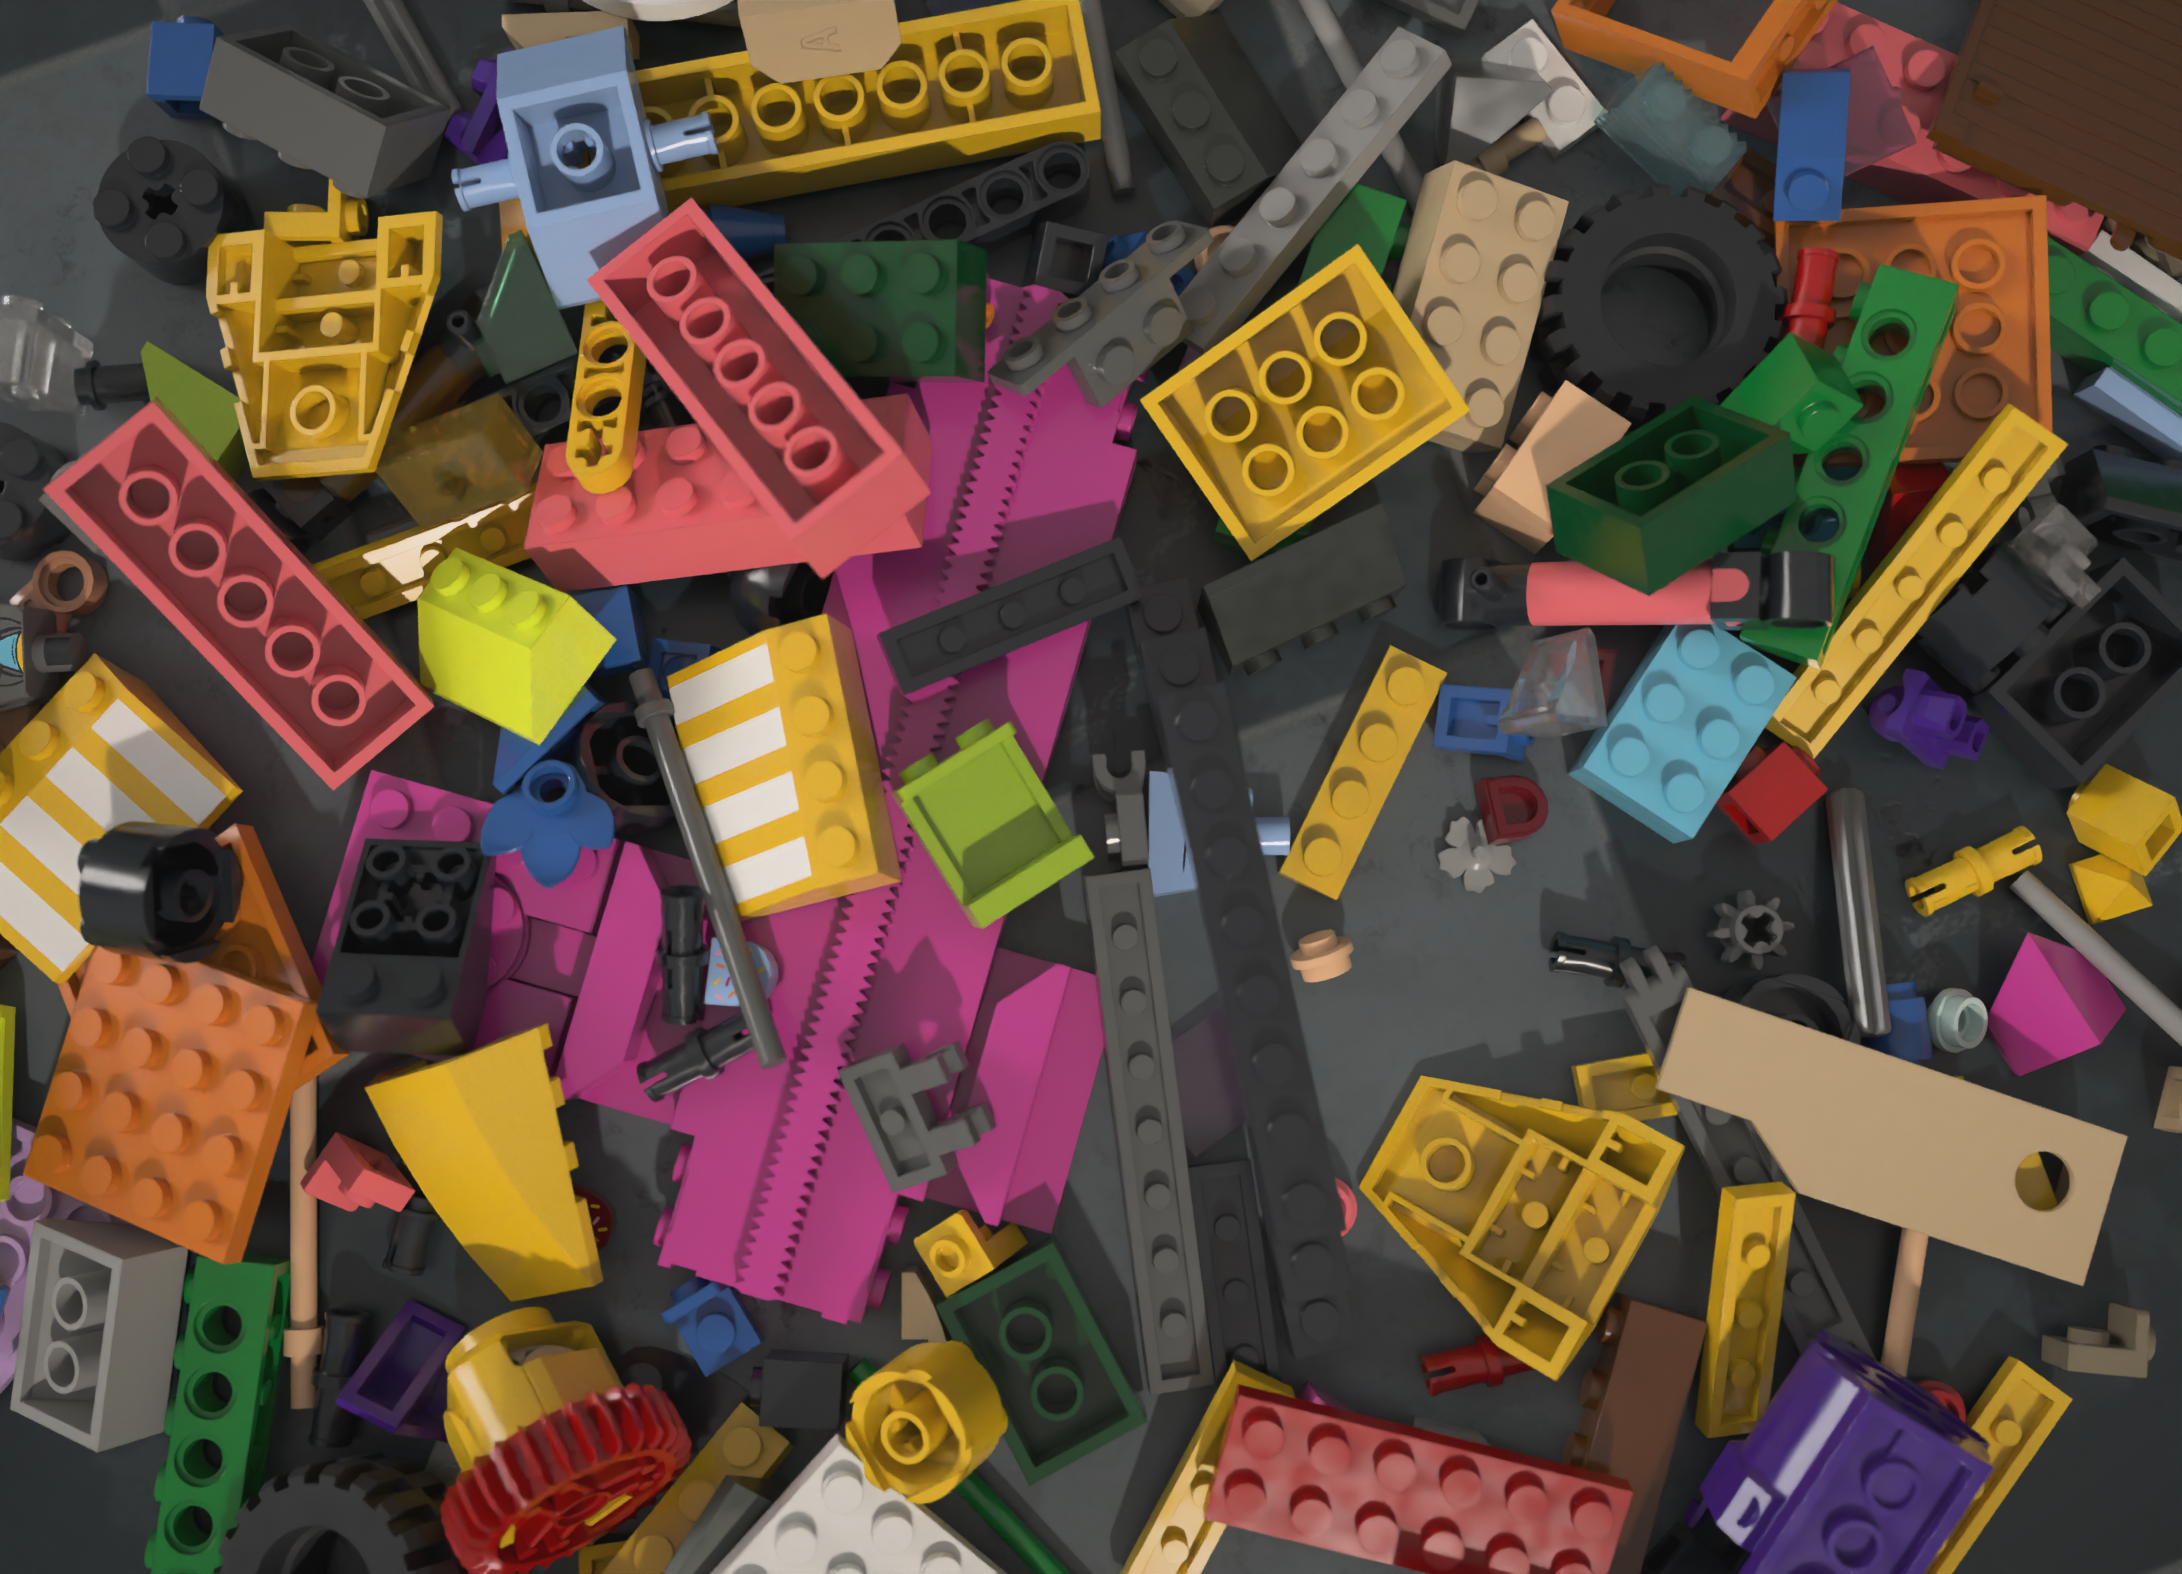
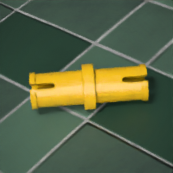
[1905,826,2043,917]

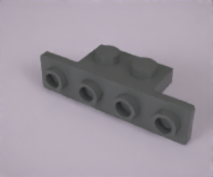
[988,220,1213,408]

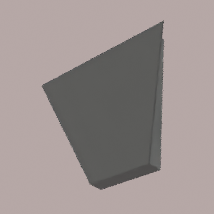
[1435,55,1554,165]

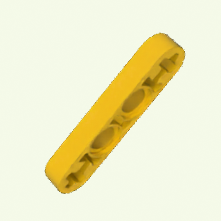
[566,300,646,494]

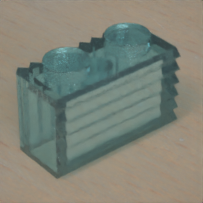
[1594,63,1747,196]

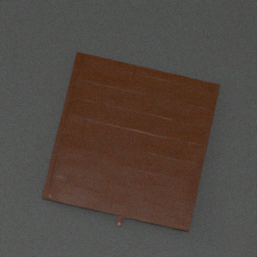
[1926,0,2182,262]

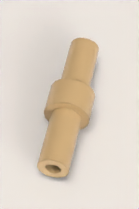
[1468,118,1546,176]

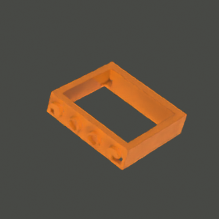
[1551,0,1838,119]

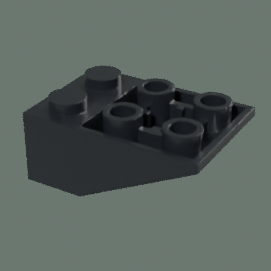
[316,838,496,1056]

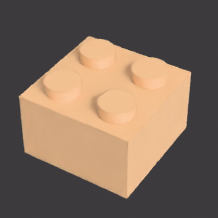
[1473,380,1631,555]

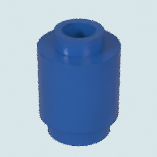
[1862,981,1934,1066]

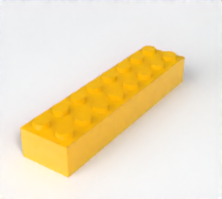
[589,0,1101,215]

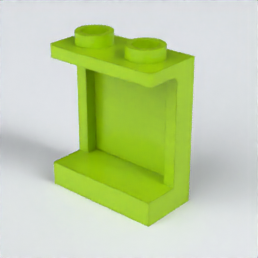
[890,718,1095,929]

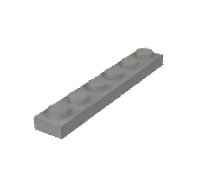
[1178,26,1452,355]

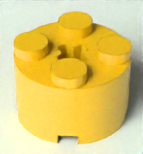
[846,1340,1008,1504]

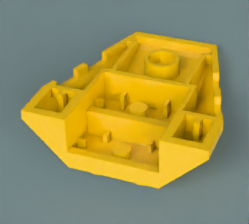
[206,211,443,481]
[1358,1075,1685,1381]

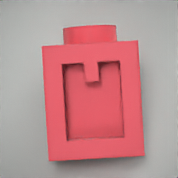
[300,1132,415,1212]

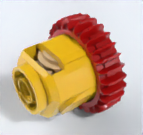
[440,1307,692,1574]

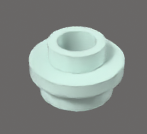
[1927,988,1988,1053]

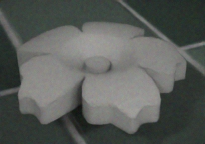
[1437,817,1516,894]

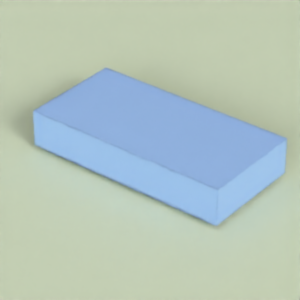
[2071,367,2182,461]

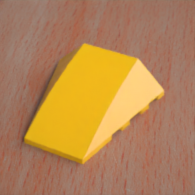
[364,1023,604,1302]

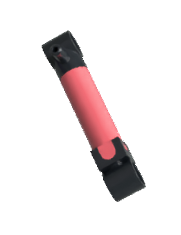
[1438,551,1835,632]

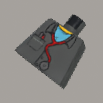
[0,603,88,713]

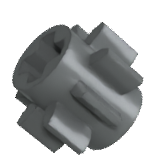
[1706,890,1794,970]

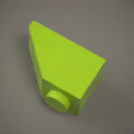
[141,341,249,482]

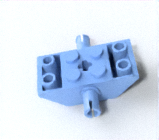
[451,25,719,310]

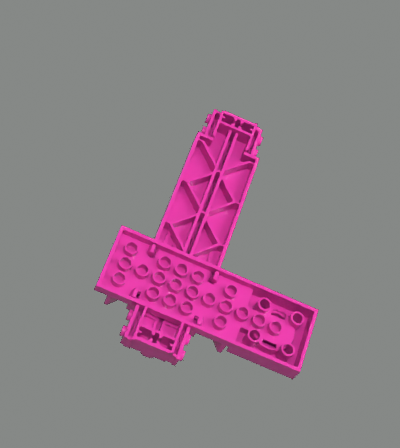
[312,273,1150,1325]

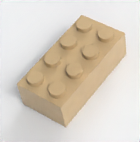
[1392,160,1569,454]

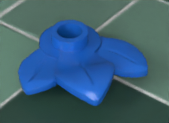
[480,760,615,889]

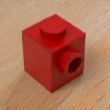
[1716,742,1828,845]

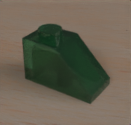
[473,230,579,384]

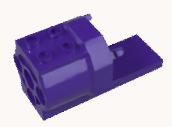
[1683,1329,1994,1574]

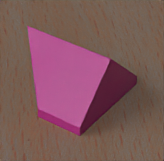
[1986,932,2126,1076]

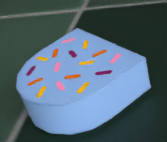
[704,938,779,1007]

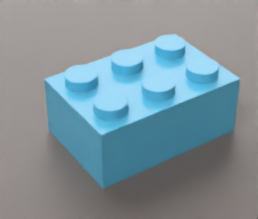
[1568,624,1797,844]

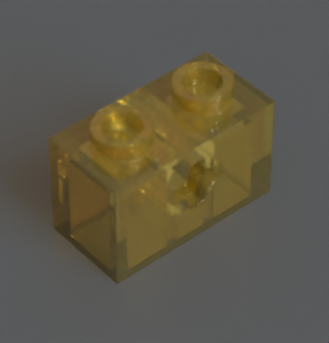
[375,393,543,529]

